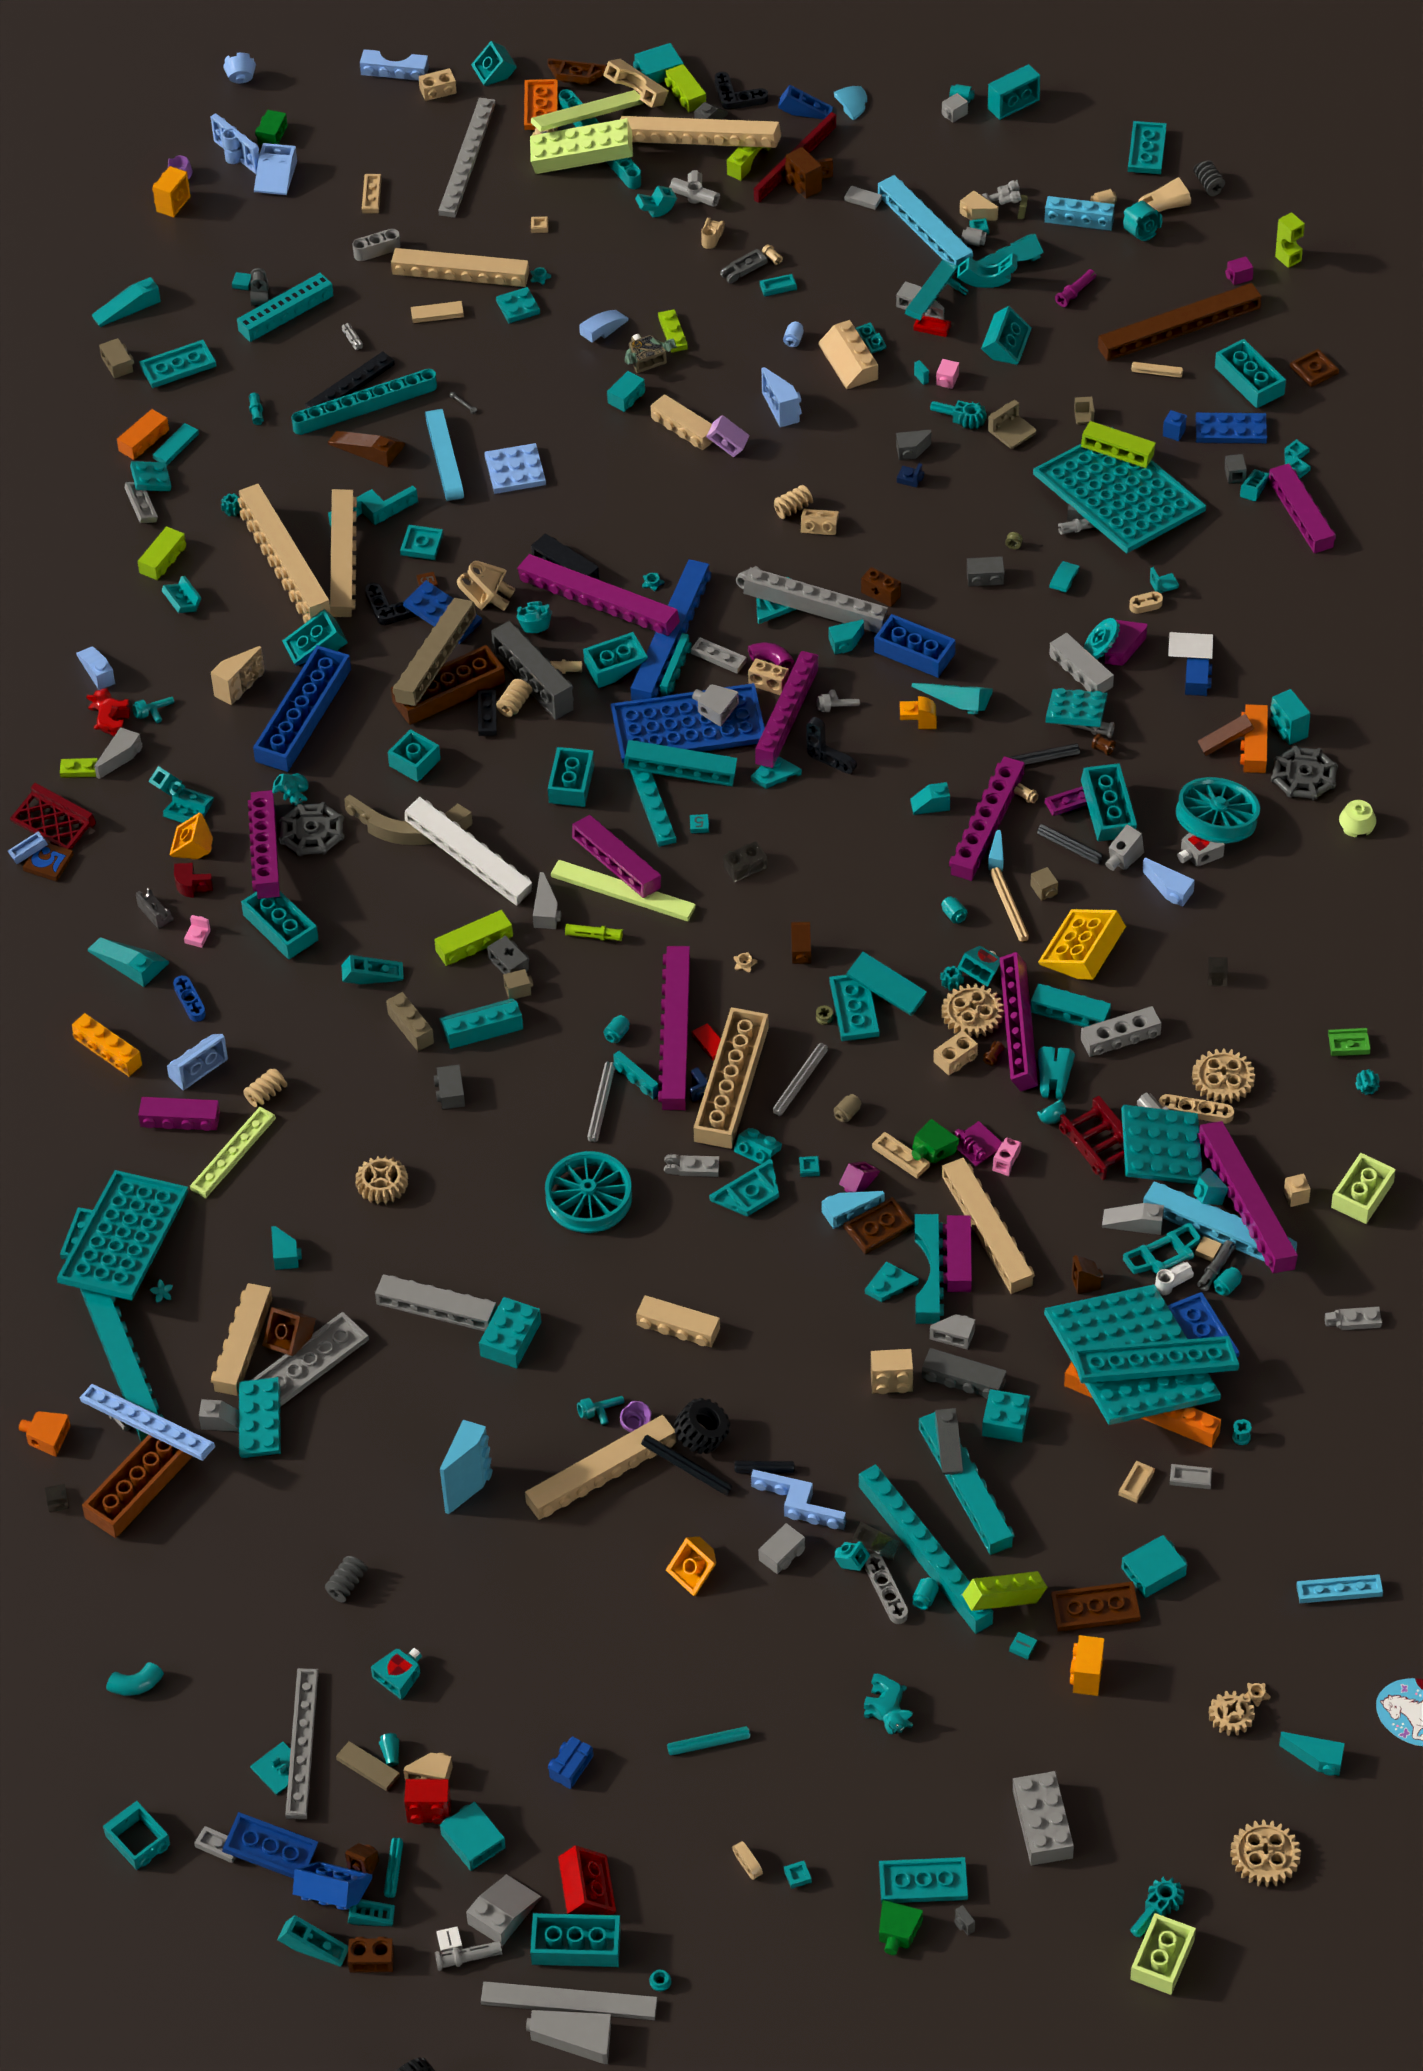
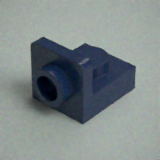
[897,463,925,488]

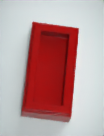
[913,316,951,337]
[692,1023,721,1061]

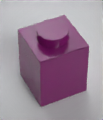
[1225,256,1253,285]

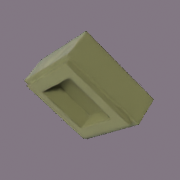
[1017,195,1028,219]

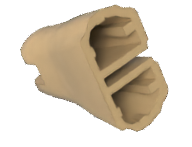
[1138,177,1191,212]

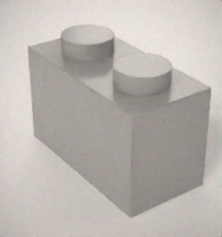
[758,1523,805,1574]

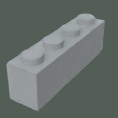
[1049,633,1114,693]

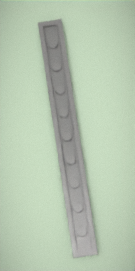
[438,98,496,218]

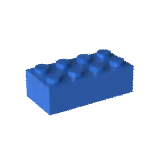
[874,614,956,678]

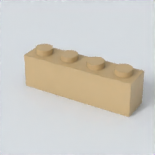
[651,394,713,450]
[636,1295,720,1348]

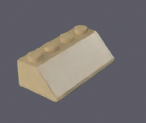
[818,320,878,390]

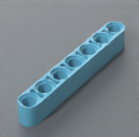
[425,409,464,501]

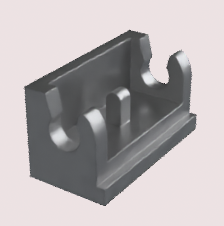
[136,887,174,929]

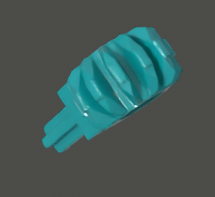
[930,400,987,430]
[1130,1876,1184,1938]

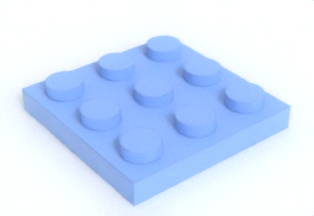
[484,443,546,494]

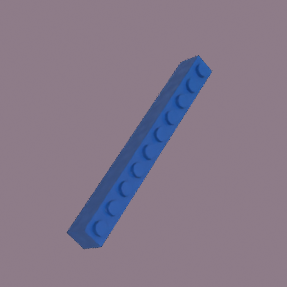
[631,559,712,700]

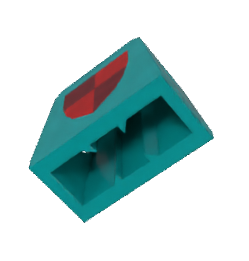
[957,946,1000,987]
[371,1648,422,1700]

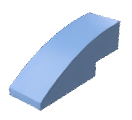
[579,310,628,343]

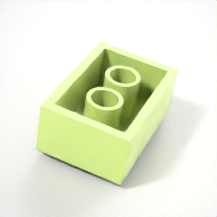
[1331,1153,1396,1224]
[1130,1913,1196,1995]

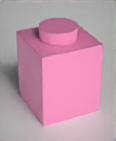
[936,359,959,389]

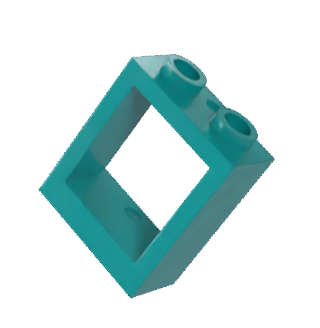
[103,1801,170,1870]

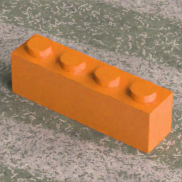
[1240,704,1268,773]

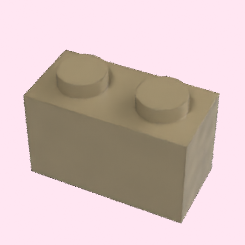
[99,338,134,379]

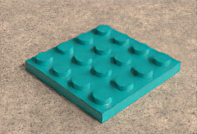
[1121,1105,1202,1185]

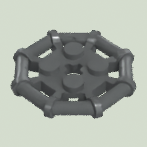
[1271,745,1339,800]
[279,802,345,856]

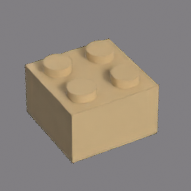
[871,1349,913,1394]

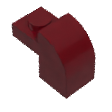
[174,863,213,898]

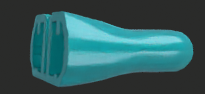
[1038,1046,1075,1099]

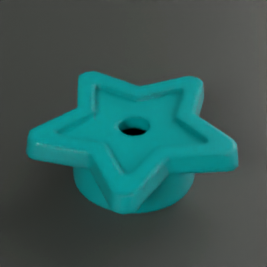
[530,267,551,285]
[642,573,665,591]

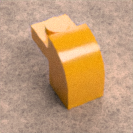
[900,696,937,729]

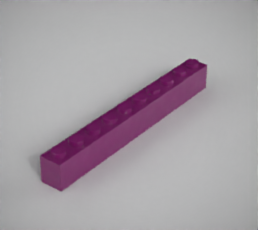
[517,554,680,636]
[658,946,690,1110]
[1197,1121,1298,1273]

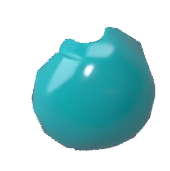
[1037,1099,1067,1124]

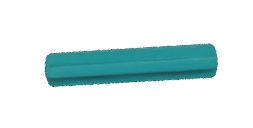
[384,1837,403,1898]

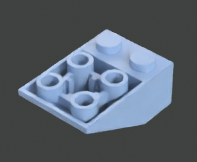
[254,143,297,195]

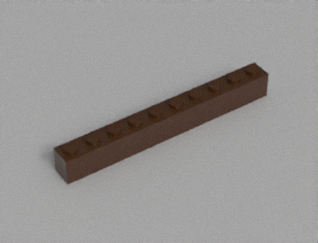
[1098,283,1261,361]

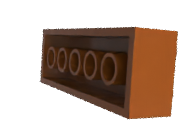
[82,1435,193,1538]

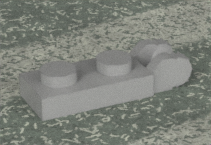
[664,1154,719,1177]

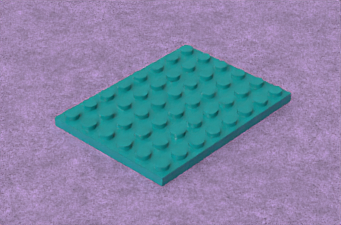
[1033,427,1206,554]
[1044,1284,1221,1425]

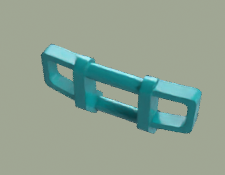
[1123,1223,1200,1274]

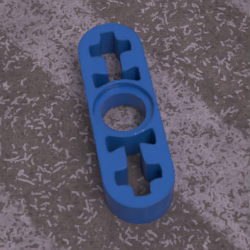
[173,976,206,1022]

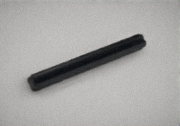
[641,1435,732,1495]

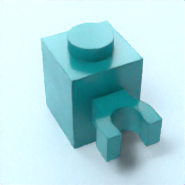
[148,766,185,798]

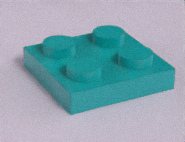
[496,287,540,324]
[130,461,171,491]
[400,525,444,560]

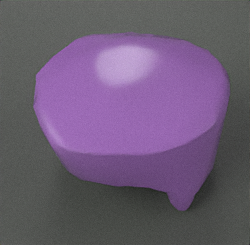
[167,155,193,179]

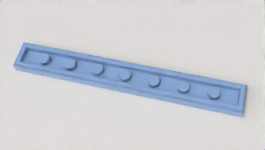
[79,1384,215,1461]

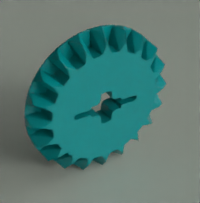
[1084,618,1120,659]

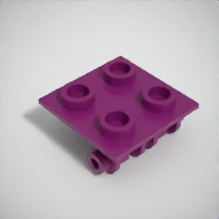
[954,1121,1002,1166]

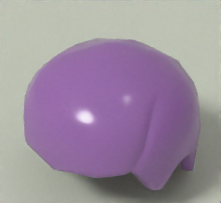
[620,1401,652,1433]

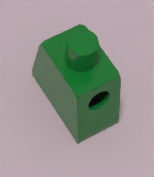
[912,1119,959,1163]
[879,1900,923,1955]

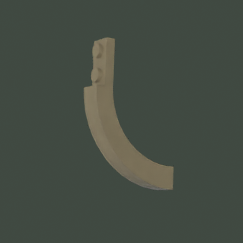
[345,794,473,845]

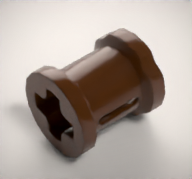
[1092,733,1116,756]

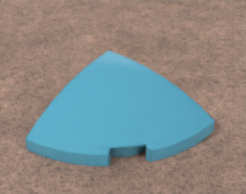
[834,86,867,120]

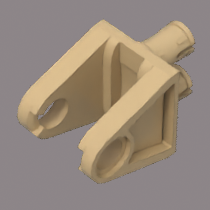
[457,561,515,611]

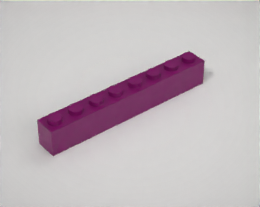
[755,651,818,768]
[1000,952,1038,1092]

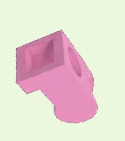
[992,1137,1022,1176]

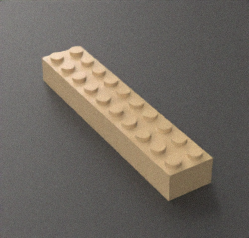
[238,484,331,623]

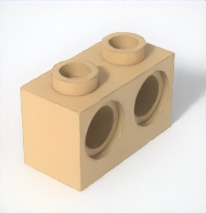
[419,68,457,101]
[748,658,789,695]
[934,1030,978,1075]

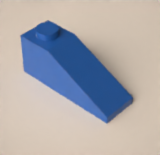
[778,85,833,119]

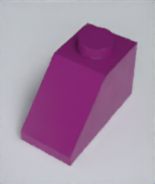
[839,1161,881,1192]

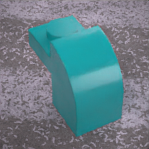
[635,186,678,217]

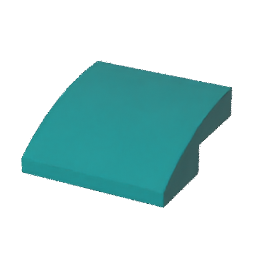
[163,787,214,823]

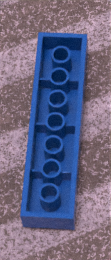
[253,645,351,772]

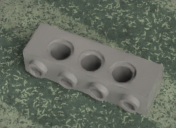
[1081,1006,1161,1057]

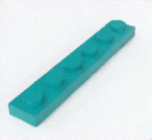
[629,769,676,847]

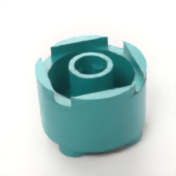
[1123,200,1163,241]

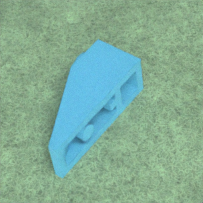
[822,1191,885,1229]

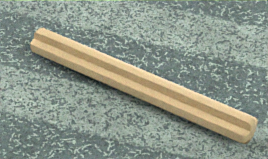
[991,867,1029,942]

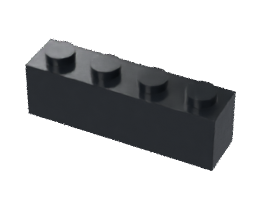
[531,533,599,579]

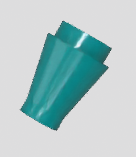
[379,1733,400,1767]

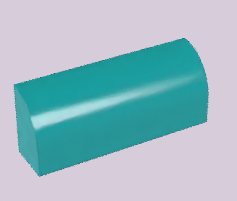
[846,952,927,1016]

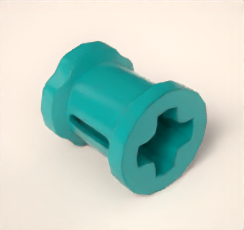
[1232,1419,1252,1445]

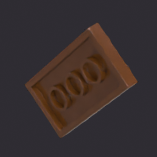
[1051,1581,1140,1632]

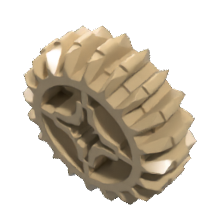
[355,1155,408,1205]

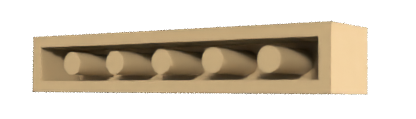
[211,1283,273,1396]

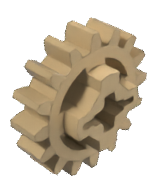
[1209,1691,1255,1736]

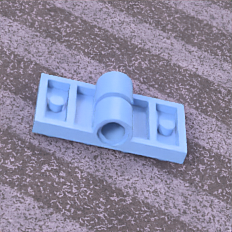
[210,113,259,174]

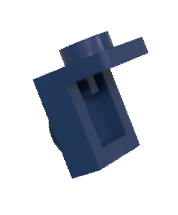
[690,1067,708,1102]

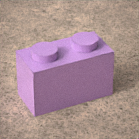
[706,415,750,457]

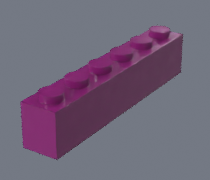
[1269,463,1336,553]
[572,815,661,898]

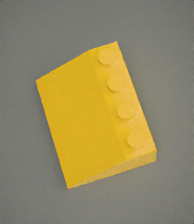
[1038,909,1126,980]

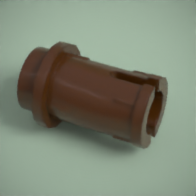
[983,1041,1005,1066]

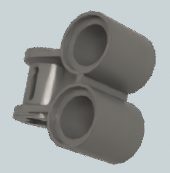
[250,268,269,306]

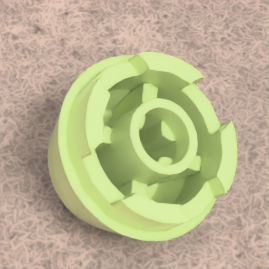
[1339,800,1377,837]

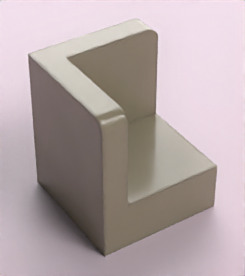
[1074,396,1094,425]

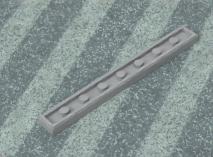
[285,1668,319,1819]
[481,1982,657,2020]

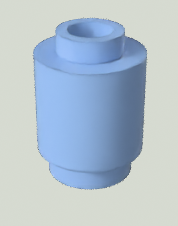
[783,322,804,347]

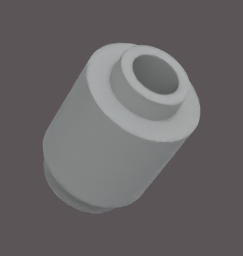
[961,227,987,247]

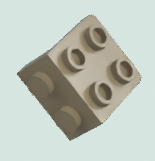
[988,399,1036,449]

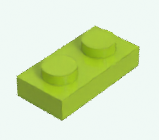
[60,758,98,778]

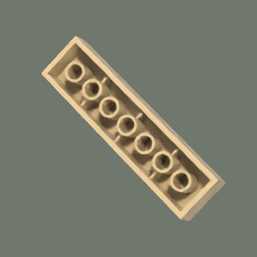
[693,1007,769,1149]

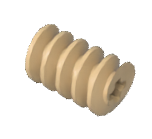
[774,485,813,519]
[496,679,533,718]
[244,1069,287,1107]

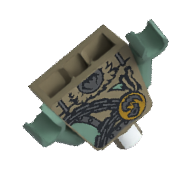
[625,334,677,373]

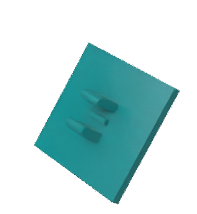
[250,1742,291,1795]

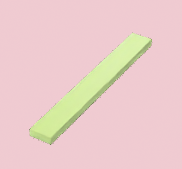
[531,90,644,132]
[551,860,695,921]

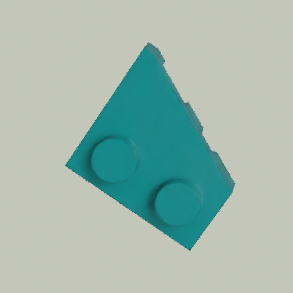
[751,756,802,789]
[865,1262,919,1302]

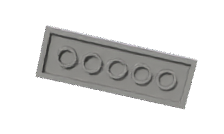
[252,1312,369,1407]

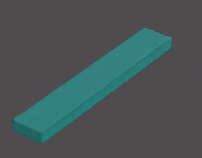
[905,260,958,320]

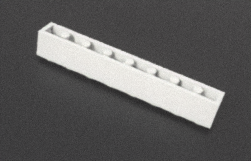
[405,797,532,906]

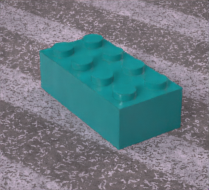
[1215,339,1286,409]
[1081,763,1137,842]
[241,891,319,960]
[530,1913,621,1967]

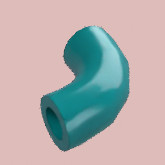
[106,1662,164,1696]

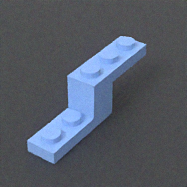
[751,1469,846,1530]

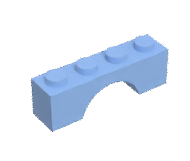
[360,50,429,81]

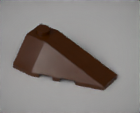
[328,431,406,467]

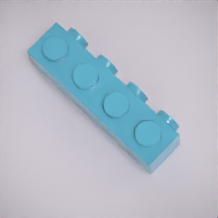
[1045,196,1115,231]

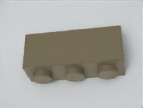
[386,992,434,1052]

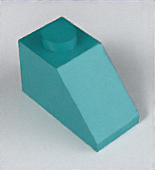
[828,619,864,655]
[910,782,950,815]
[1193,1168,1228,1205]
[271,1226,302,1270]

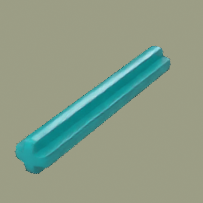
[667,1726,750,1756]

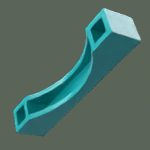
[915,1214,944,1324]

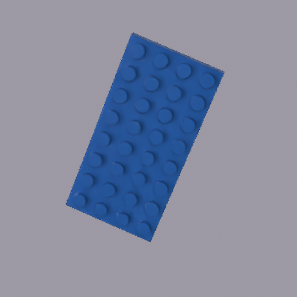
[611,683,765,763]

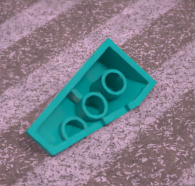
[92,277,161,327]
[88,937,169,987]

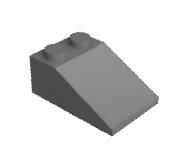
[466,1874,541,1946]

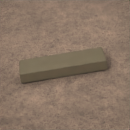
[336,1741,400,1791]

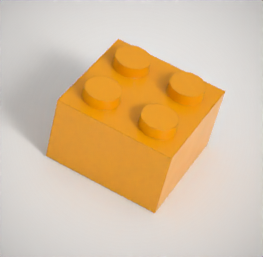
[152,166,191,218]
[1070,1635,1104,1696]

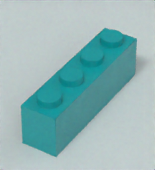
[1031,984,1111,1027]

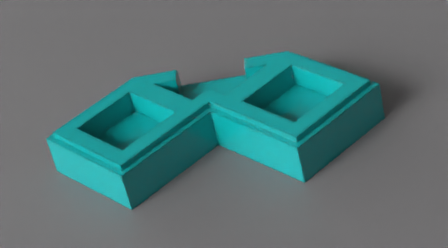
[1284,439,1311,479]

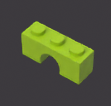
[1275,212,1305,268]

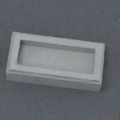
[844,186,882,210]
[1170,1464,1212,1489]

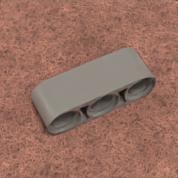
[352,229,401,261]

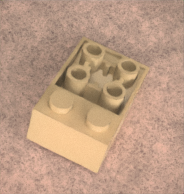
[211,646,265,705]

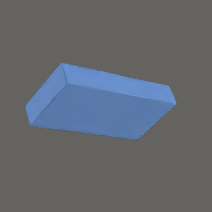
[8,831,48,864]

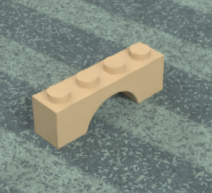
[603,59,669,108]

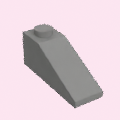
[896,281,944,320]
[94,727,142,779]
[533,872,561,929]
[1102,1203,1164,1235]

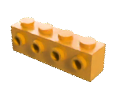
[72,1013,142,1077]

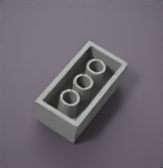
[1013,1771,1074,1866]

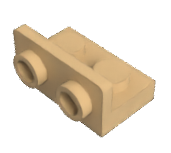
[801,509,839,535]

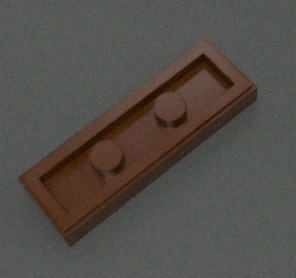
[1198,714,1254,756]

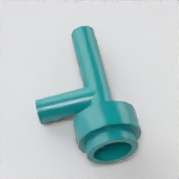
[132,697,174,723]
[577,1396,624,1426]

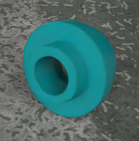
[649,1970,671,1991]

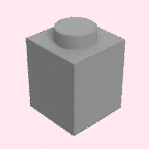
[942,93,968,123]

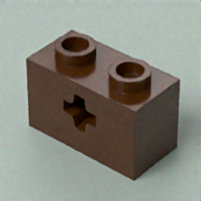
[861,567,901,607]

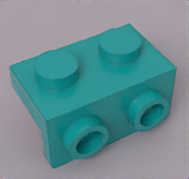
[161,576,201,613]
[734,1128,782,1164]

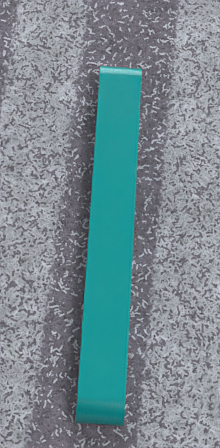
[559,89,641,189]
[291,369,437,435]

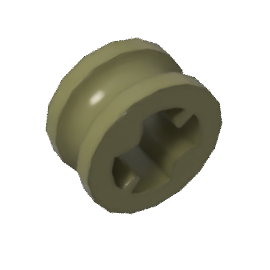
[1005,532,1023,549]
[816,1005,833,1025]

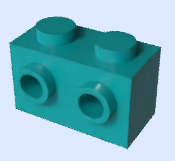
[607,371,646,412]

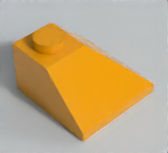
[170,812,213,859]
[666,1536,716,1596]

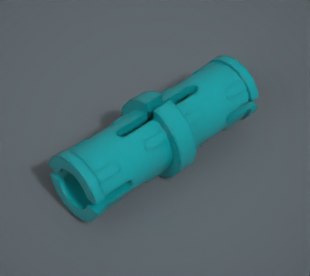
[248,392,264,425]

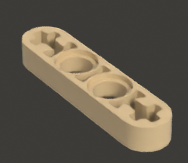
[1159,1094,1234,1124]

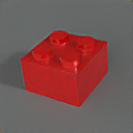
[404,1779,451,1824]

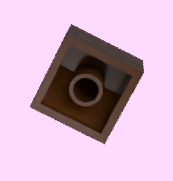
[262,1307,316,1356]

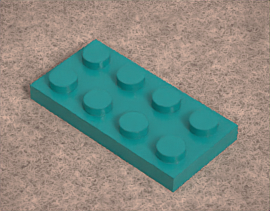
[1128,121,1167,174]
[139,340,216,388]
[829,975,879,1041]
[239,1377,281,1458]
[879,1857,968,1904]

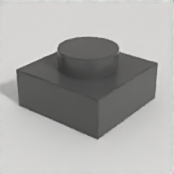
[954,1905,975,1936]

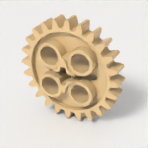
[942,984,1004,1038]
[1192,1048,1255,1104]
[1230,1820,1301,1887]

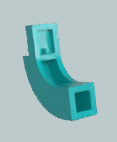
[957,253,1018,288]

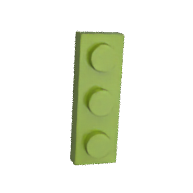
[658,309,688,353]

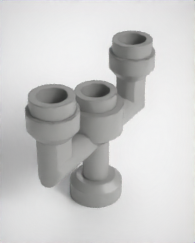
[982,180,1022,205]

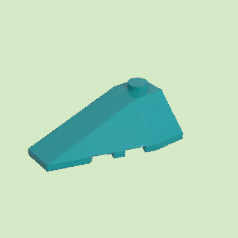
[976,234,1044,265]
[912,683,993,714]

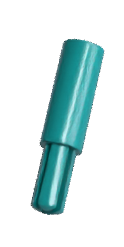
[947,278,969,295]

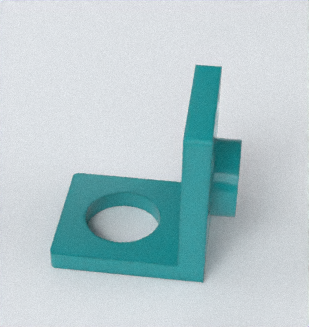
[1150,567,1179,593]

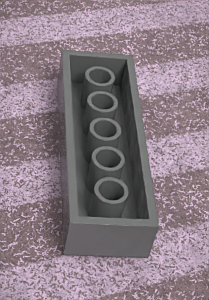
[491,621,574,720]

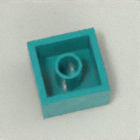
[1269,689,1311,745]
[388,729,441,782]
[982,1389,1030,1443]

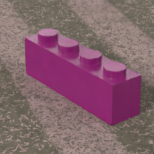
[138,1097,220,1131]
[943,1215,972,1292]

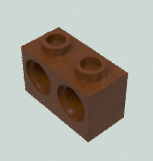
[348,1937,394,1972]

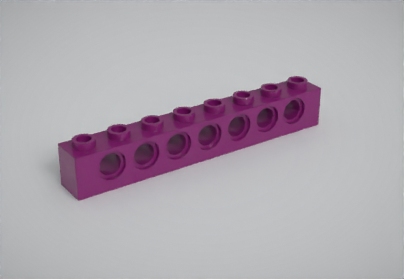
[949,756,1025,881]
[248,790,280,899]

